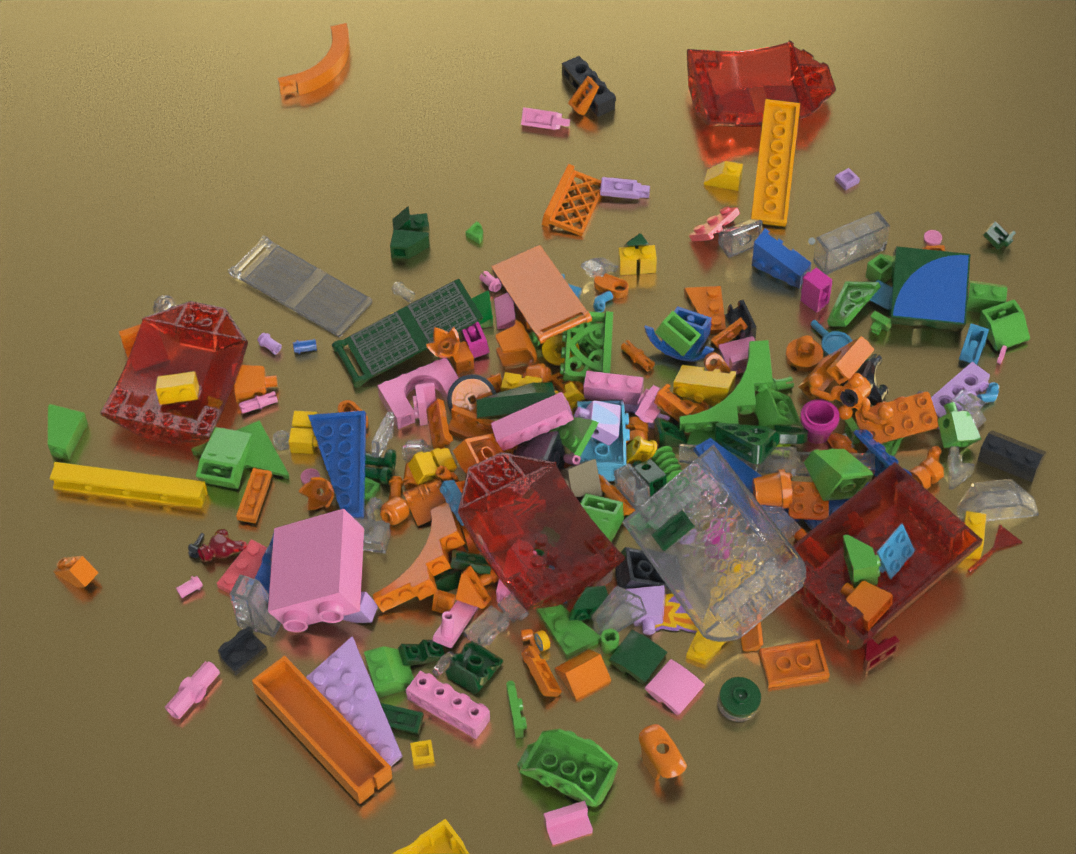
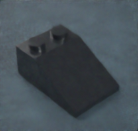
[614,547,683,595]

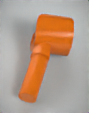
[521,629,541,655]

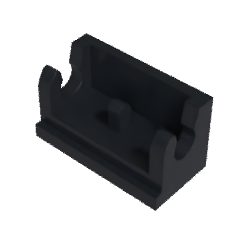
[725,299,757,340]

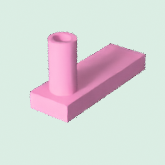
[433,600,478,648]

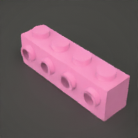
[491,392,574,451]
[406,671,490,739]

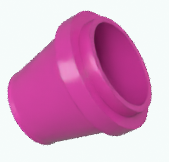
[800,400,839,444]

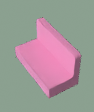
[544,801,593,845]

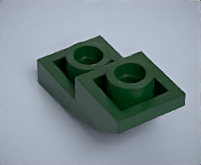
[398,639,446,665]

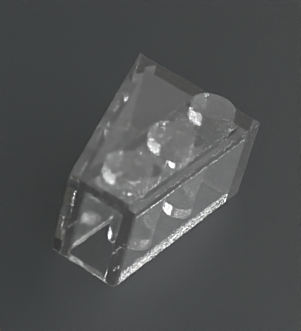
[229,575,282,637]

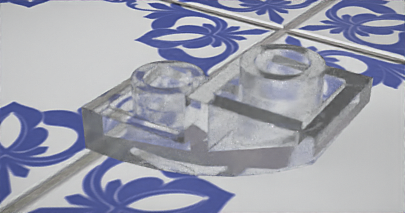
[580,257,619,278]

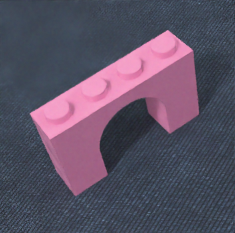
[378,358,458,429]

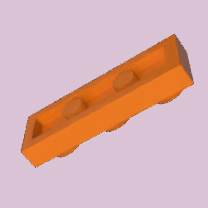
[236,468,273,523]

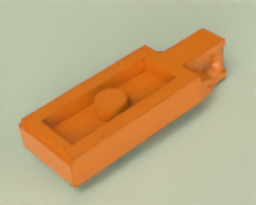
[599,474,637,516]
[521,646,562,697]

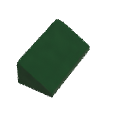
[624,233,649,248]
[433,568,465,596]

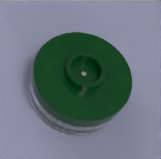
[717,677,761,722]

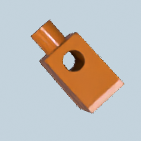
[234,365,278,405]
[841,581,893,631]

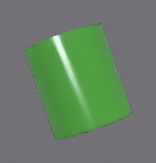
[601,629,619,655]

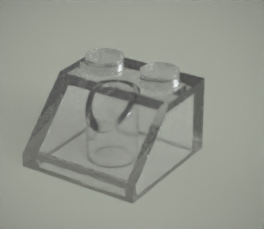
[718,219,763,258]

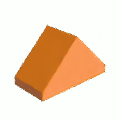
[455,565,491,609]

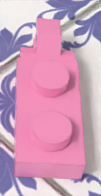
[521,107,570,130]

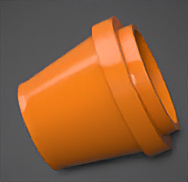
[753,469,792,509]

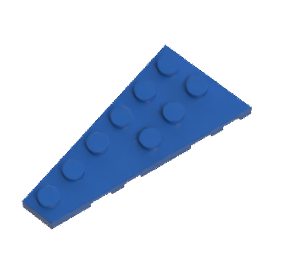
[308,411,366,520]

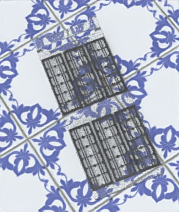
[228,235,373,337]

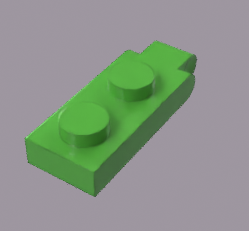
[506,681,527,739]

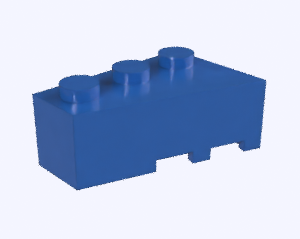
[752,228,811,288]

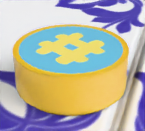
[534,630,550,652]

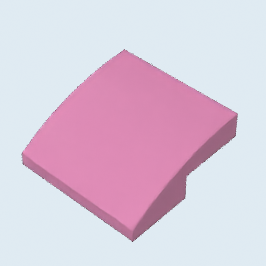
[644,659,705,715]

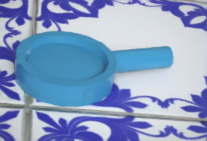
[810,320,852,356]

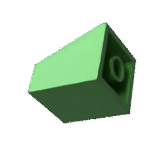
[804,448,873,501]

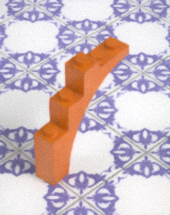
[372,502,465,613]

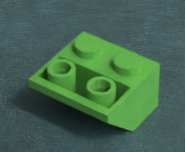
[978,299,1030,351]

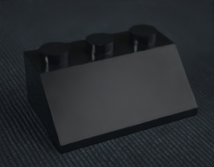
[978,430,1047,482]

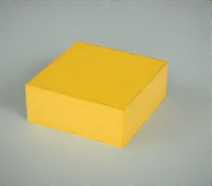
[410,740,435,766]

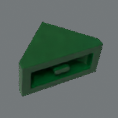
[654,417,687,449]

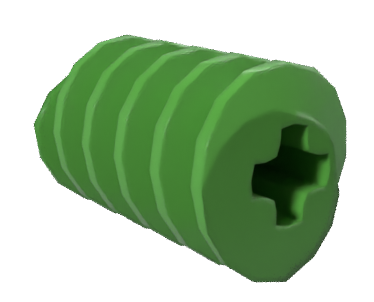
[651,446,685,490]

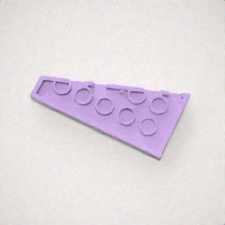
[306,636,403,767]

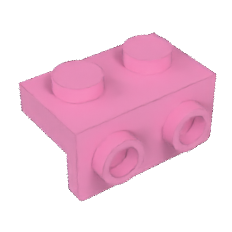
[413,383,436,426]
[635,385,661,423]

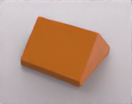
[554,649,611,701]

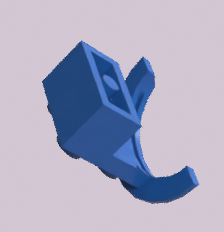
[644,306,714,362]

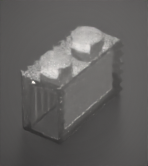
[614,464,651,510]

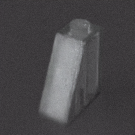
[592,586,647,635]

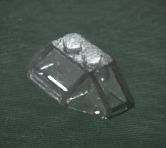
[956,479,1039,524]

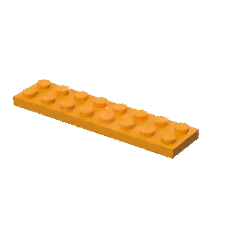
[750,99,800,227]

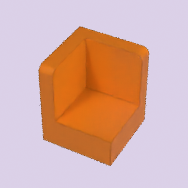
[448,341,474,374]

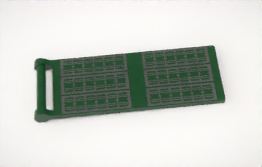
[332,279,483,388]

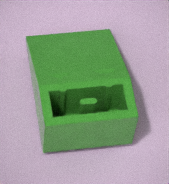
[196,427,253,489]
[565,493,624,559]

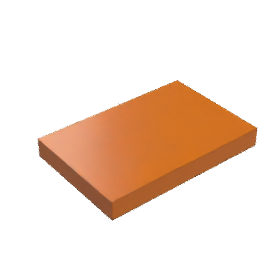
[759,639,830,688]

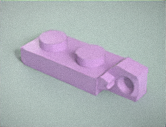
[600,177,650,199]

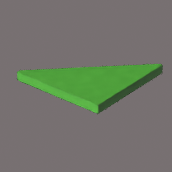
[191,420,290,479]

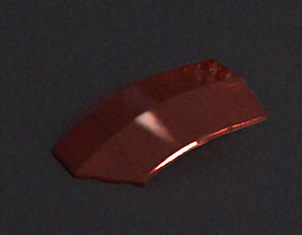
[686,40,836,127]

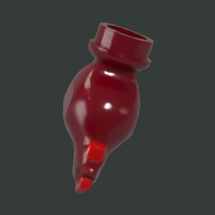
[197,529,247,562]

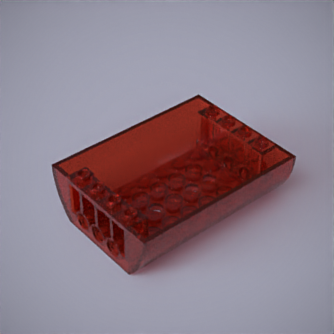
[777,462,983,650]

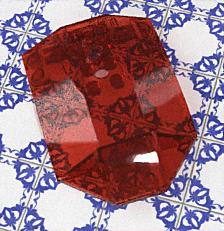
[100,301,248,444]
[458,452,625,611]

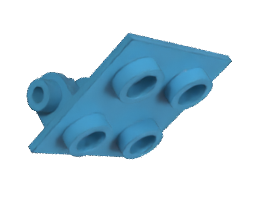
[877,524,915,579]

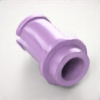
[257,333,282,354]

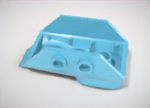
[574,400,630,482]

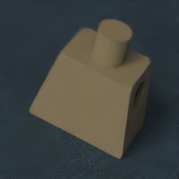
[553,459,602,497]

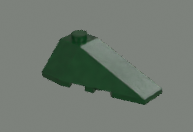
[476,382,555,419]

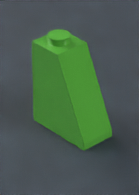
[48,404,88,460]

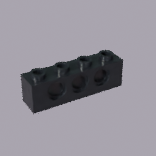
[562,56,616,117]

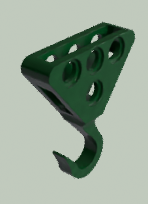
[715,423,808,464]

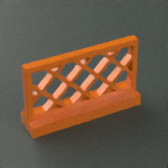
[541,164,601,236]

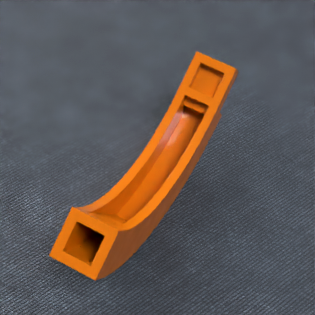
[278,23,350,95]

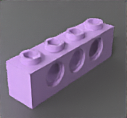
[931,362,990,429]

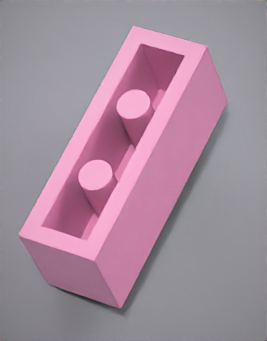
[584,371,644,406]

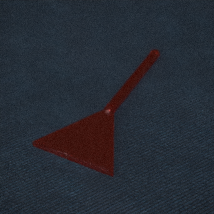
[967,524,1023,572]

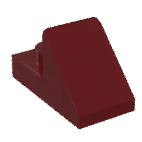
[863,634,900,671]

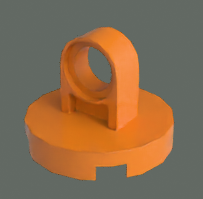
[786,335,823,372]

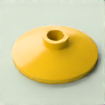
[542,335,579,366]

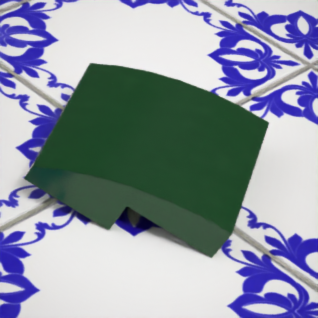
[608,630,668,685]

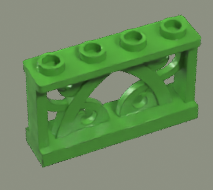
[560,311,613,382]

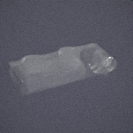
[372,412,394,458]

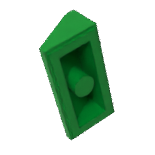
[472,291,493,328]

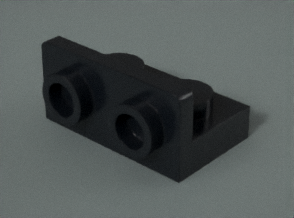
[218,626,267,676]

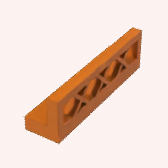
[448,406,518,458]

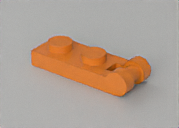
[427,399,453,449]

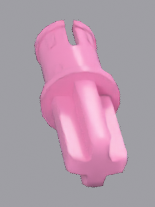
[239,391,278,413]

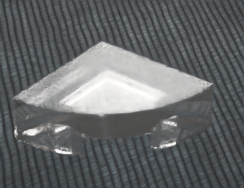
[432,651,454,676]

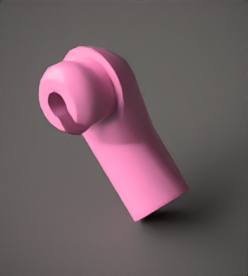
[563,452,581,465]

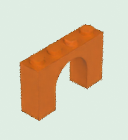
[798,336,874,400]

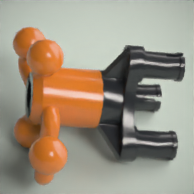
[808,354,893,425]

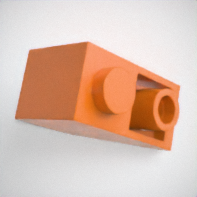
[53,556,99,588]

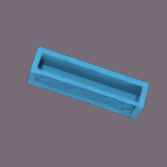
[440,480,476,526]

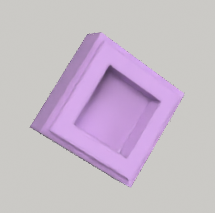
[834,168,860,190]

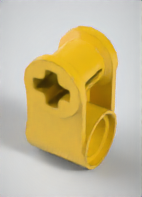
[626,436,657,469]

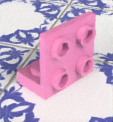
[719,336,755,374]

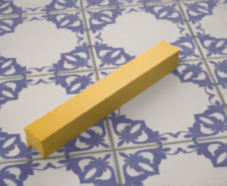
[50,462,208,508]

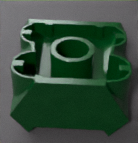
[445,641,503,695]

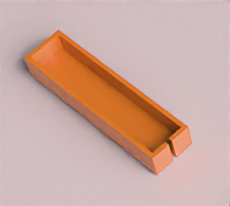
[252,655,393,804]

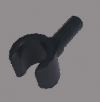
[188,533,205,559]

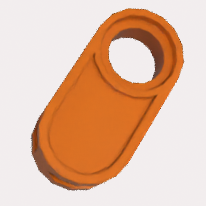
[594,273,629,298]

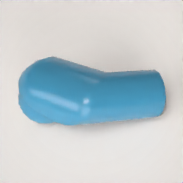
[593,291,613,313]
[977,382,999,404]

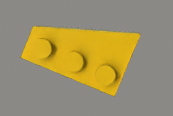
[673,365,736,407]

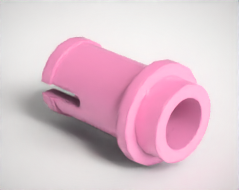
[479,271,502,292]
[176,576,203,598]

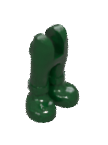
[365,449,397,484]

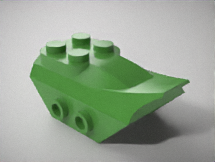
[517,729,618,807]

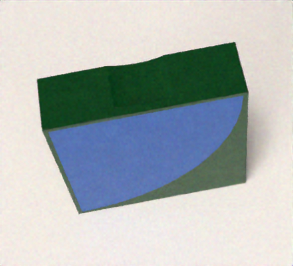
[888,246,971,331]

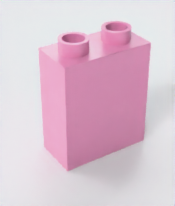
[268,509,364,632]

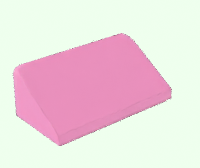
[494,293,515,329]

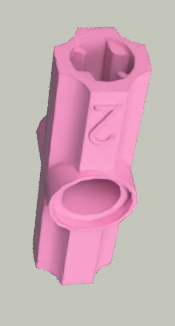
[165,661,220,719]

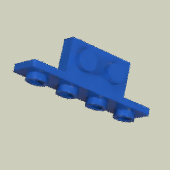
[853,429,915,486]

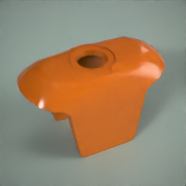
[496,320,537,367]
[639,724,687,781]

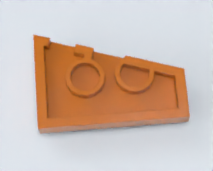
[684,286,726,334]

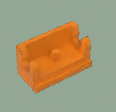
[654,384,698,422]

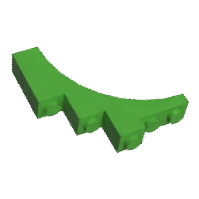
[679,340,773,433]

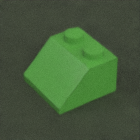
[967,280,1007,313]
[754,388,803,430]
[843,535,881,588]
[364,646,414,698]

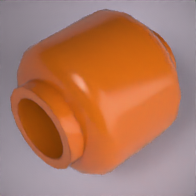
[523,363,552,383]
[380,496,409,526]

